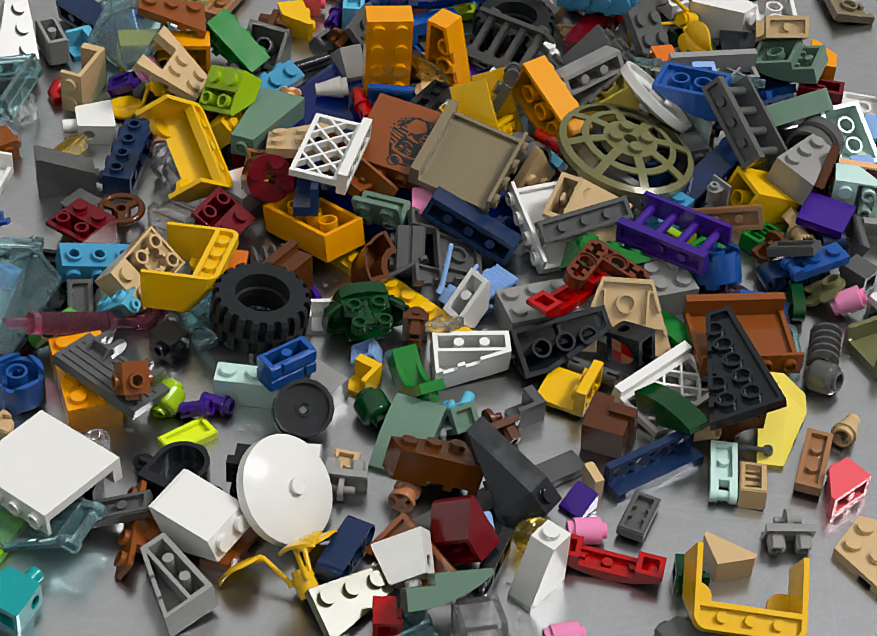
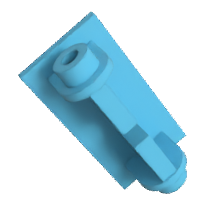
[92,286,141,322]

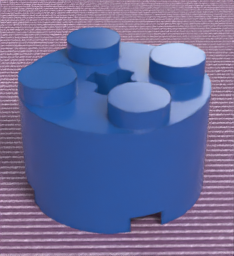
[692,243,742,291]
[0,353,46,416]

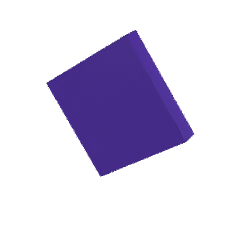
[795,191,856,239]

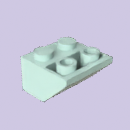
[828,163,877,221]

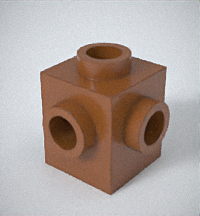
[111,360,153,400]

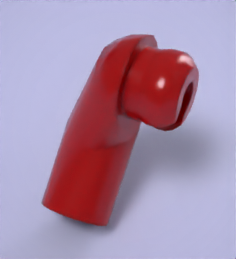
[47,78,62,106]
[534,128,561,154]

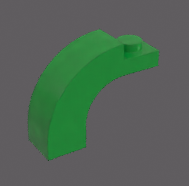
[385,343,446,403]

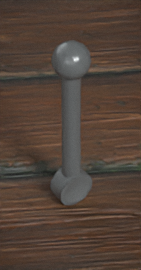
[386,255,429,282]
[720,439,773,456]

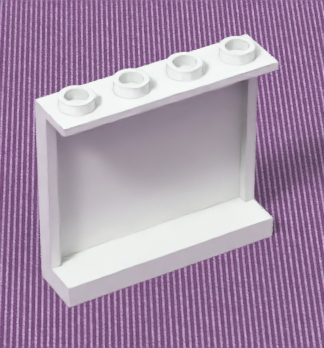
[505,174,624,275]
[0,410,123,536]

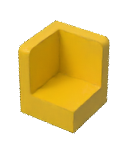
[348,353,382,396]

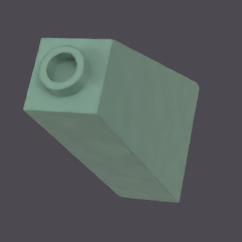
[231,87,305,158]
[744,87,834,130]

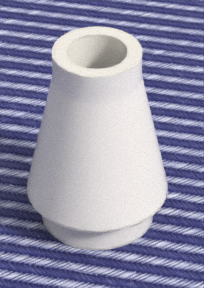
[315,75,349,98]

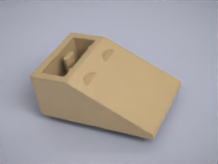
[542,172,633,243]
[94,226,185,318]

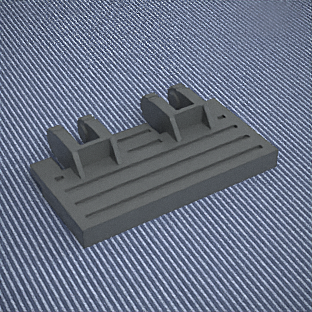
[52,330,170,420]

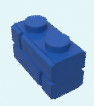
[257,336,317,392]

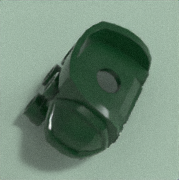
[321,281,410,342]

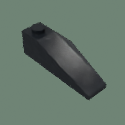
[509,305,612,380]
[464,416,562,537]

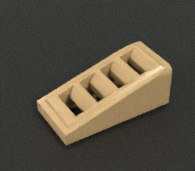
[738,461,767,510]

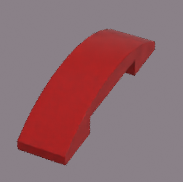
[526,264,609,317]
[567,534,667,584]

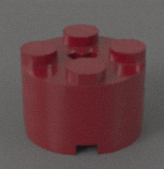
[240,154,295,203]

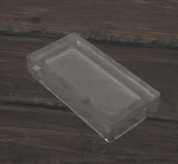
[425,315,464,333]

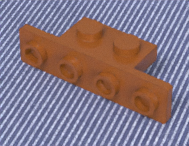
[320,132,399,197]
[114,479,161,580]

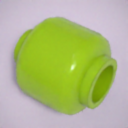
[150,378,186,419]

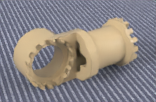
[781,207,816,240]

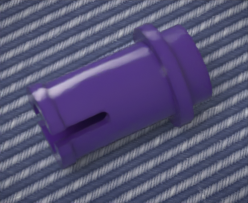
[324,5,343,30]
[199,392,235,416]
[179,397,215,419]

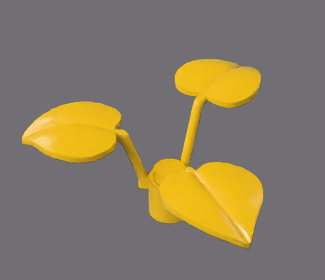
[626,0,712,52]
[111,68,178,120]
[217,529,338,601]

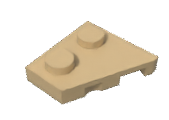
[513,146,554,188]

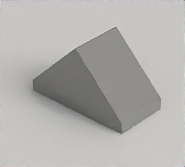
[331,44,363,82]

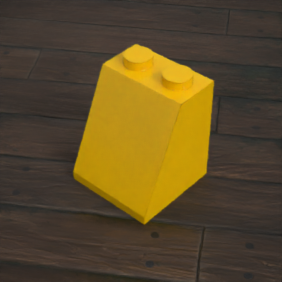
[727,166,800,232]

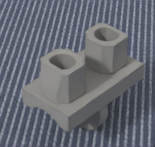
[324,456,368,502]
[761,509,817,554]

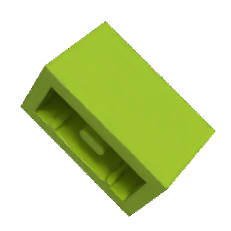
[198,64,262,116]

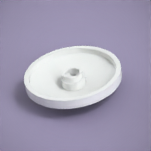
[620,61,692,133]
[236,434,333,547]

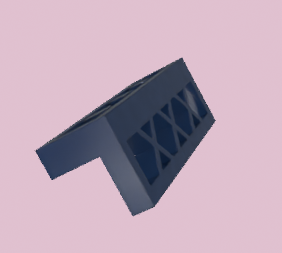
[293,160,322,216]
[603,431,704,503]

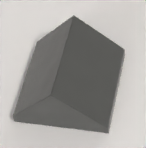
[247,19,291,70]

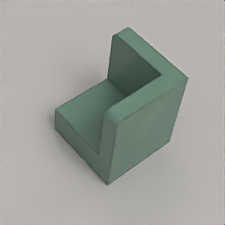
[446,401,479,436]

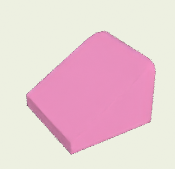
[411,187,434,214]

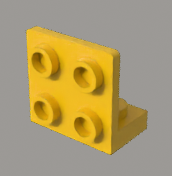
[538,359,604,417]

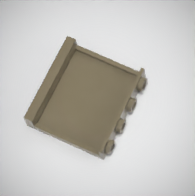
[408,99,529,215]

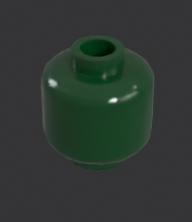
[353,387,391,428]

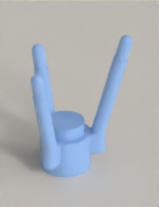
[436,243,479,304]

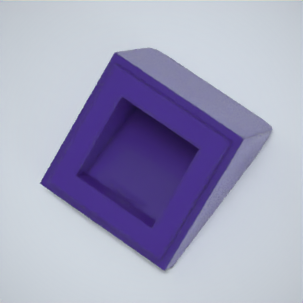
[558,481,599,517]

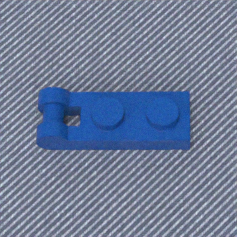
[779,242,850,282]

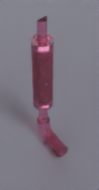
[2,308,166,335]

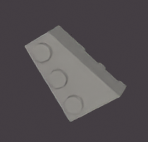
[766,133,831,206]
[140,532,219,636]

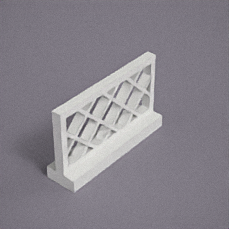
[289,113,373,195]
[611,340,709,438]

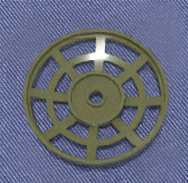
[557,103,694,200]

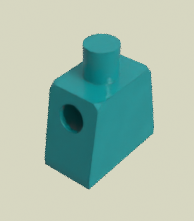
[0,566,44,636]

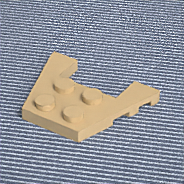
[132,26,207,102]
[266,123,338,160]
[580,276,672,357]
[832,515,877,595]

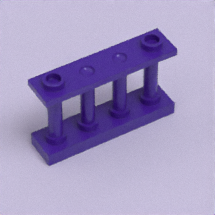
[616,191,732,276]

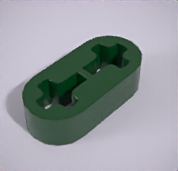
[787,283,806,322]

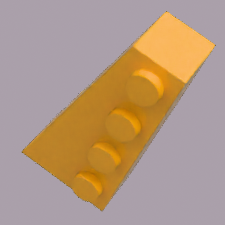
[423,8,471,100]

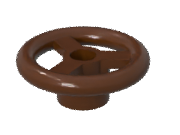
[97,193,146,228]

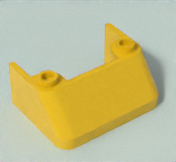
[449,67,522,135]
[135,94,233,203]
[140,222,239,313]
[682,542,810,636]

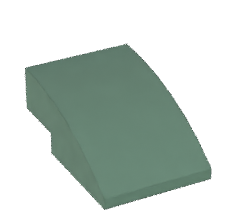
[755,38,828,84]
[368,392,447,474]
[399,568,494,612]

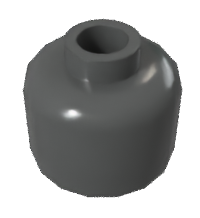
[803,359,844,395]

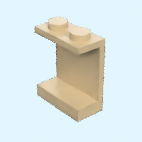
[755,15,810,43]
[60,42,107,112]

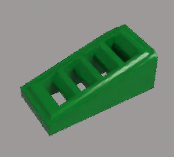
[738,222,786,253]

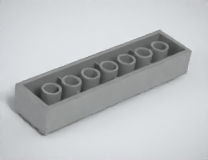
[493,260,700,331]

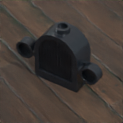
[132,441,223,501]

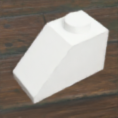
[443,267,491,329]

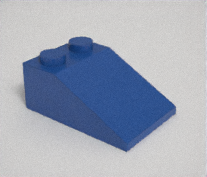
[652,61,732,122]

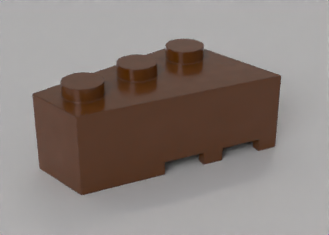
[382,435,484,498]

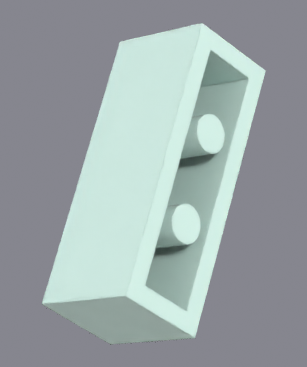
[213,362,283,409]

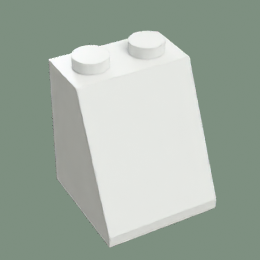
[689,0,757,43]
[148,469,250,562]

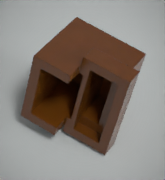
[261,239,313,291]
[581,391,638,459]

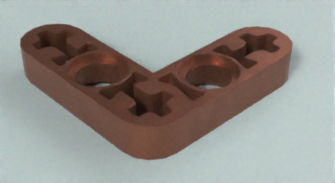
[562,239,650,289]

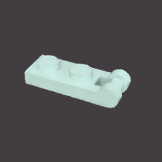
[708,440,738,505]

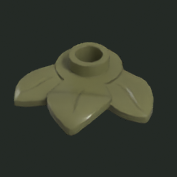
[803,274,846,307]

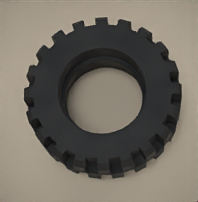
[472,0,555,63]
[209,261,311,357]

